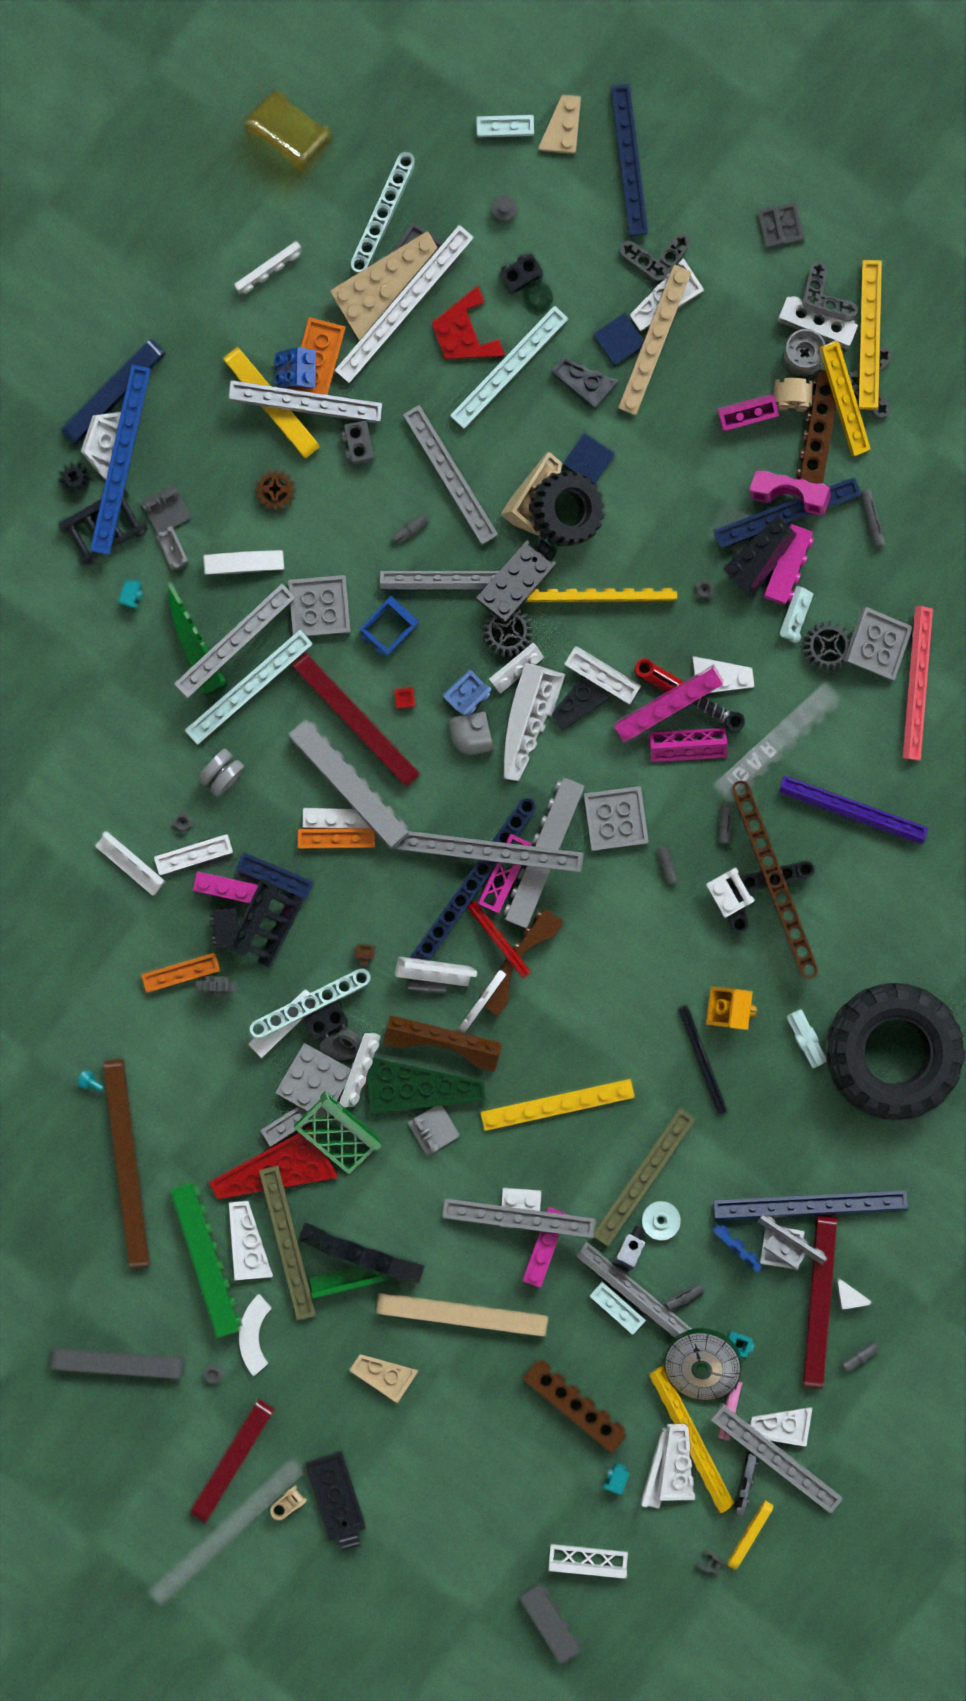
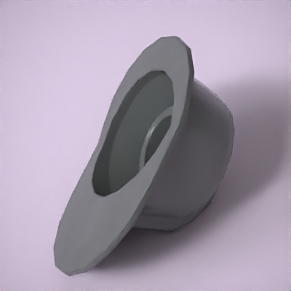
[320,1029,361,1061]

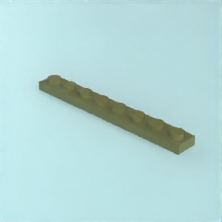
[594,1108,696,1246]
[259,1165,316,1320]

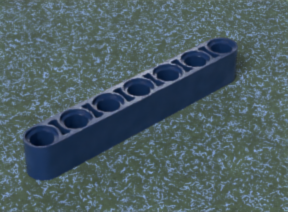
[60,339,166,445]

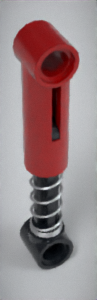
[634,658,745,733]

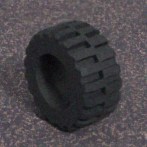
[529,471,605,547]

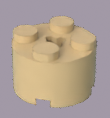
[774,378,813,412]

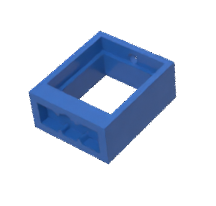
[360,596,419,657]

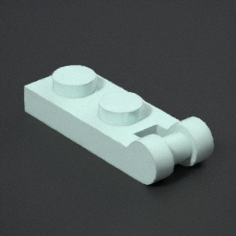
[780,586,814,643]

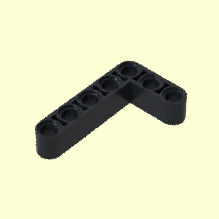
[726,861,814,933]

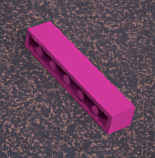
[614,664,724,742]

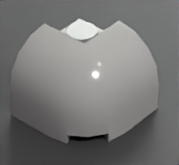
[448,712,493,755]

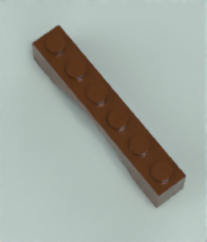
[478,909,564,1016]
[383,1015,502,1072]

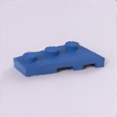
[712,1224,762,1272]

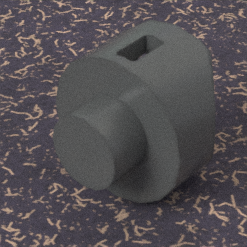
[492,195,517,223]

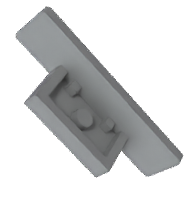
[757,1215,827,1270]

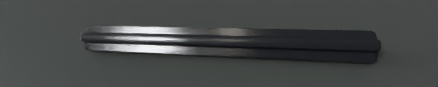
[678,1005,728,1115]

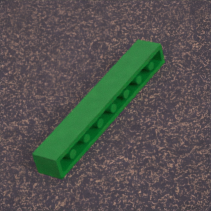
[170,1182,243,1338]

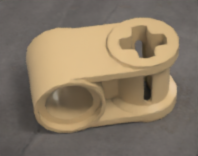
[270,1485,307,1520]

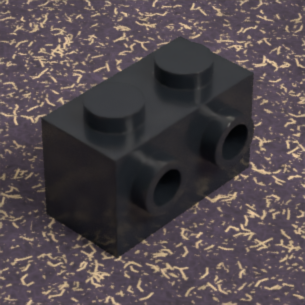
[210,908,239,949]

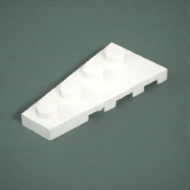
[630,258,704,332]
[228,1201,273,1280]
[657,1424,695,1501]

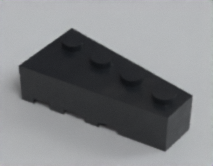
[722,515,797,600]

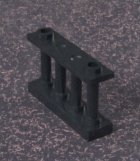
[57,488,148,566]
[228,879,304,968]

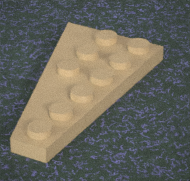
[329,231,437,340]

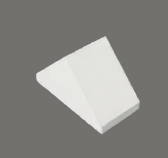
[836,1278,871,1309]

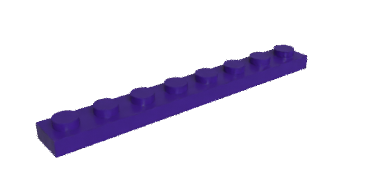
[779,775,928,845]

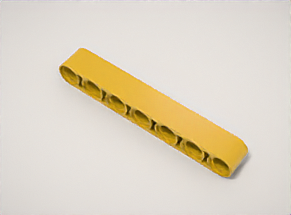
[222,347,320,459]

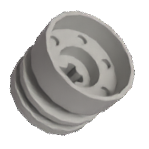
[783,329,825,377]

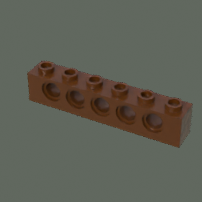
[796,369,836,484]
[522,1359,627,1453]

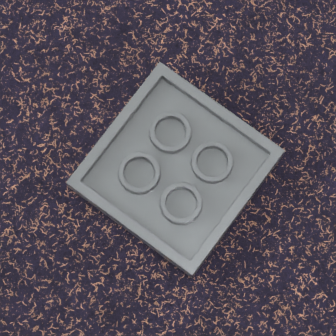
[288,575,351,637]
[844,607,913,681]
[584,786,649,851]
[275,1043,351,1122]

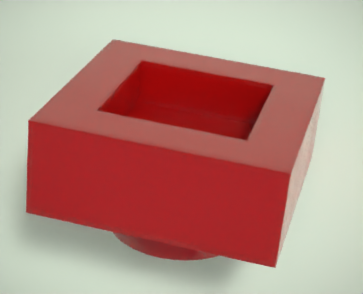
[394,687,416,709]

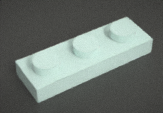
[477,115,534,137]
[589,1281,646,1335]

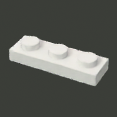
[489,643,544,694]

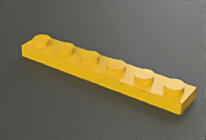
[819,341,871,456]

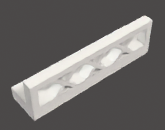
[565,646,641,704]
[95,831,166,896]
[395,956,477,987]
[640,1428,666,1509]
[548,1544,628,1578]

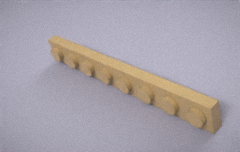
[618,265,691,415]

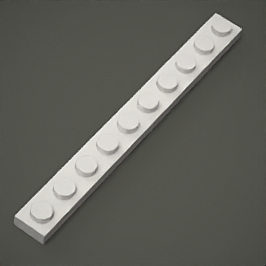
[335,225,474,383]

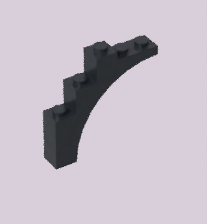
[298,1222,425,1284]

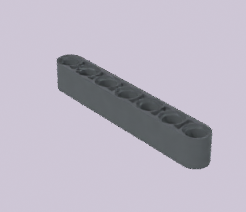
[49,1348,184,1378]

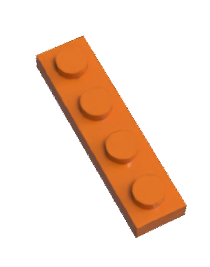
[298,828,375,849]
[141,953,221,993]

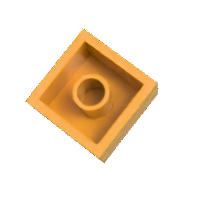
[706,986,757,1030]

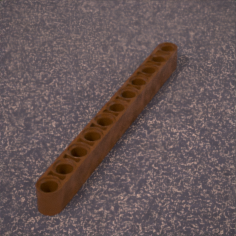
[731,780,818,979]
[103,1058,150,1270]

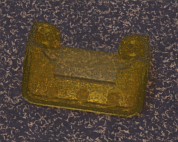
[243,91,333,175]

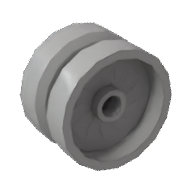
[197,749,245,798]

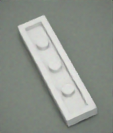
[234,241,302,294]
[303,808,370,829]
[154,834,233,875]
[339,1033,381,1107]

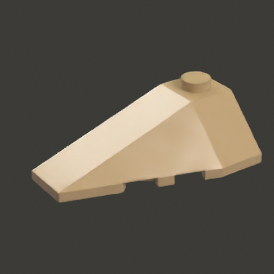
[501,452,563,535]

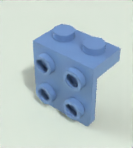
[442,669,491,716]

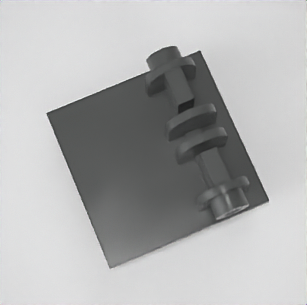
[141,484,192,533]

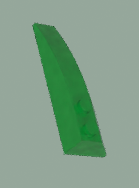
[168,583,228,695]

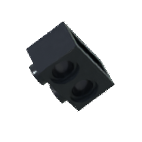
[499,253,544,296]
[304,1001,349,1042]

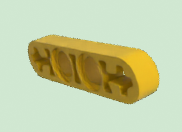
[726,1500,774,1570]

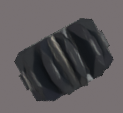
[58,462,91,494]

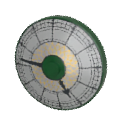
[664,1328,742,1401]

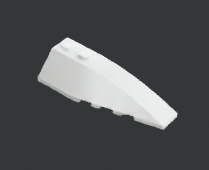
[504,663,565,781]

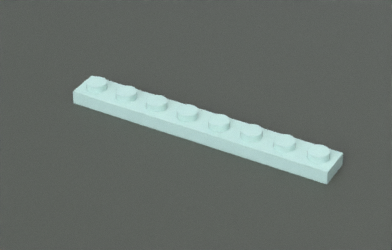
[450,306,568,429]
[185,629,313,745]

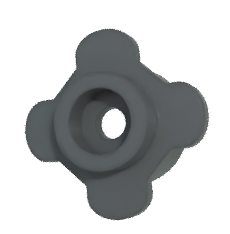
[695,580,714,599]
[171,811,194,834]

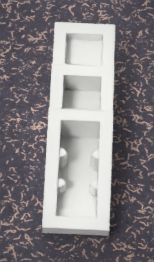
[203,550,284,575]
[248,989,314,1058]

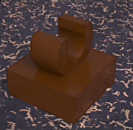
[355,944,376,967]

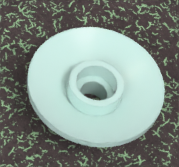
[642,1201,681,1240]

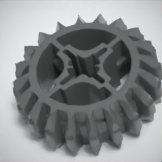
[482,608,533,657]
[802,621,851,672]

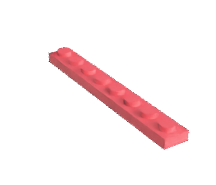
[903,606,933,761]

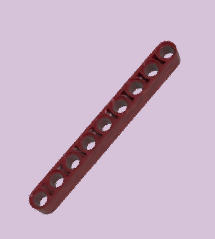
[291,652,421,787]
[803,1216,837,1389]

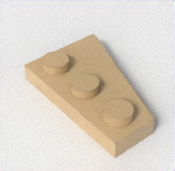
[538,95,581,154]
[349,1354,419,1403]

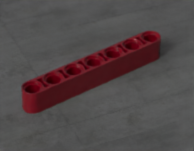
[189,1399,275,1523]

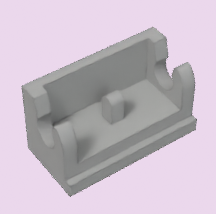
[156,526,189,571]

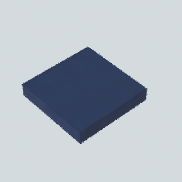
[593,313,644,366]
[563,432,616,483]

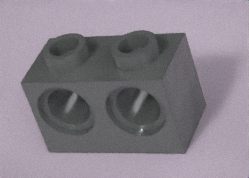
[341,420,375,465]

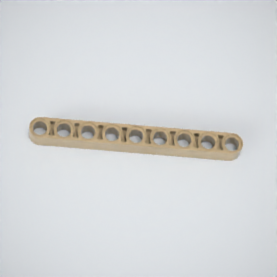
[376,1293,549,1336]

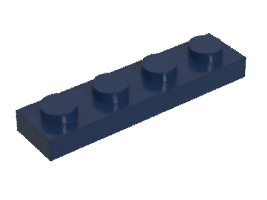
[236,852,314,899]

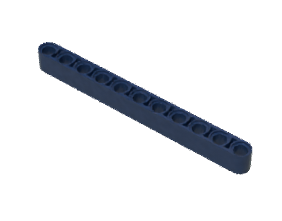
[410,798,536,961]

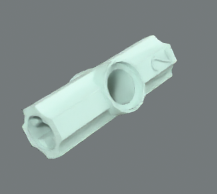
[786,1009,826,1068]

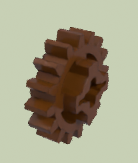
[254,469,296,511]

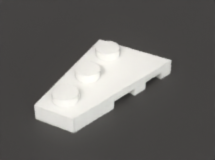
[692,656,754,693]
[750,1407,812,1446]

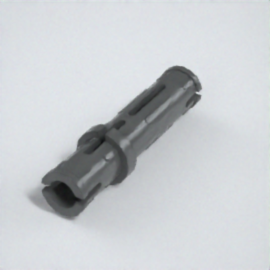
[861,489,886,548]

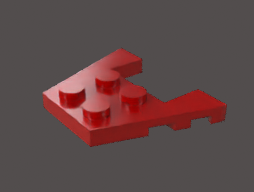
[432,286,505,359]

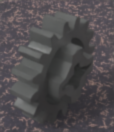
[195,976,237,996]

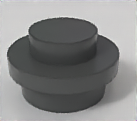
[203,1365,223,1385]

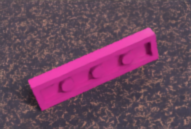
[649,728,728,762]
[478,834,531,913]

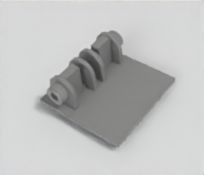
[408,1106,460,1156]

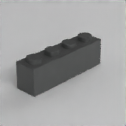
[519,1582,581,1664]

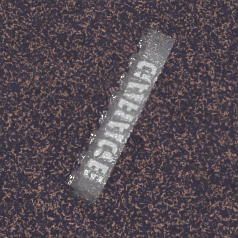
[712,682,841,803]

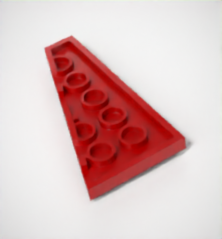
[209,1127,338,1199]

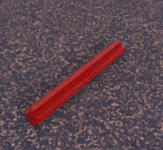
[468,901,531,979]

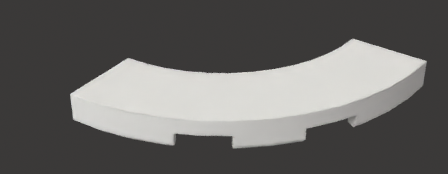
[457,971,506,1033]
[239,1294,272,1376]

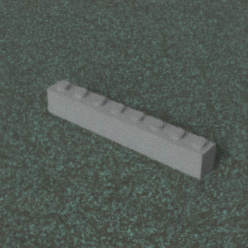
[288,719,408,850]
[503,777,585,928]

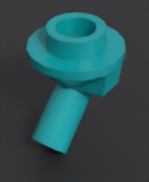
[77,1070,104,1093]

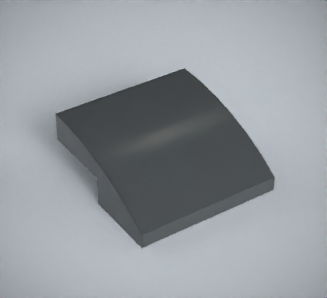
[758,201,805,248]

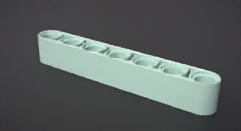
[351,152,415,275]
[248,969,370,1040]

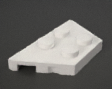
[81,412,121,481]

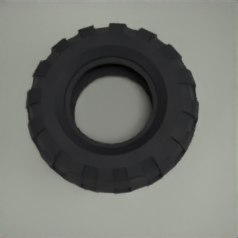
[825,983,965,1121]

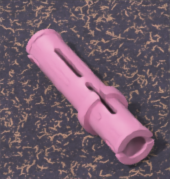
[718,1382,743,1440]

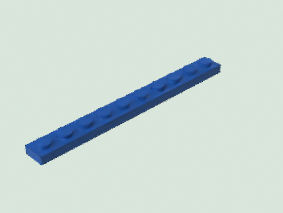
[90,365,151,556]

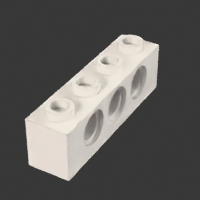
[777,296,858,350]

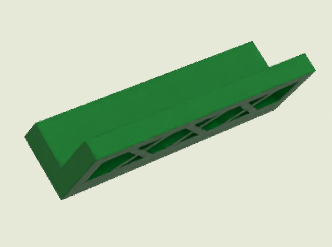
[309,1266,389,1298]

